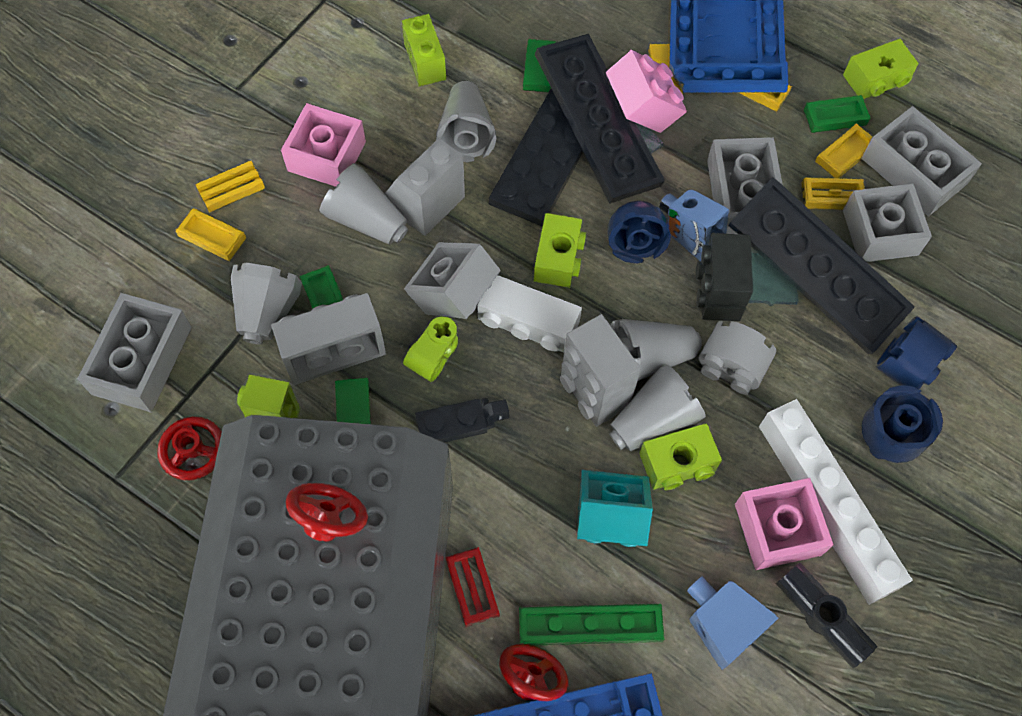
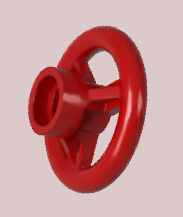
[157,416,222,480]
[285,483,368,541]
[499,644,569,701]

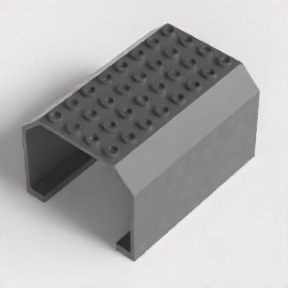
[163,415,453,716]

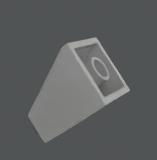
[384,138,465,236]

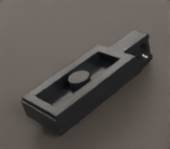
[415,398,510,443]

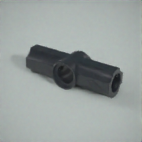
[776,563,878,668]

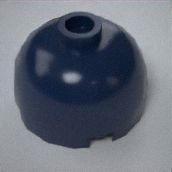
[607,200,671,264]

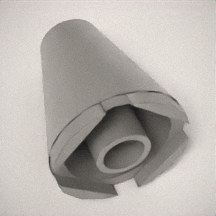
[436,81,496,162]
[319,163,408,245]
[610,319,702,381]
[609,365,706,452]

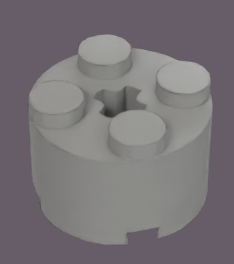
[699,321,777,395]

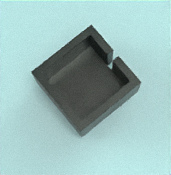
[696,233,753,322]

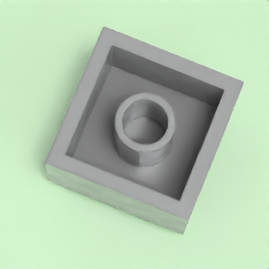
[843,184,932,262]
[404,242,501,319]

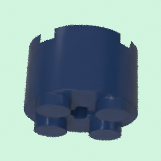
[876,316,957,389]
[861,385,943,463]

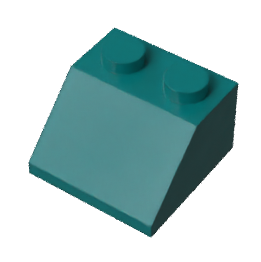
[577,470,653,547]

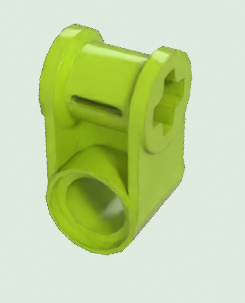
[403,317,458,382]

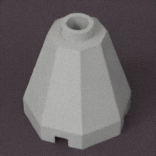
[231,262,302,344]

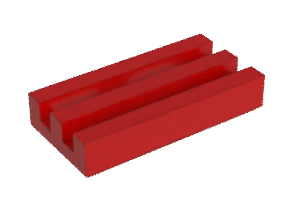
[445,547,500,627]

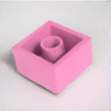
[606,50,687,133]
[281,103,366,187]
[735,478,833,570]

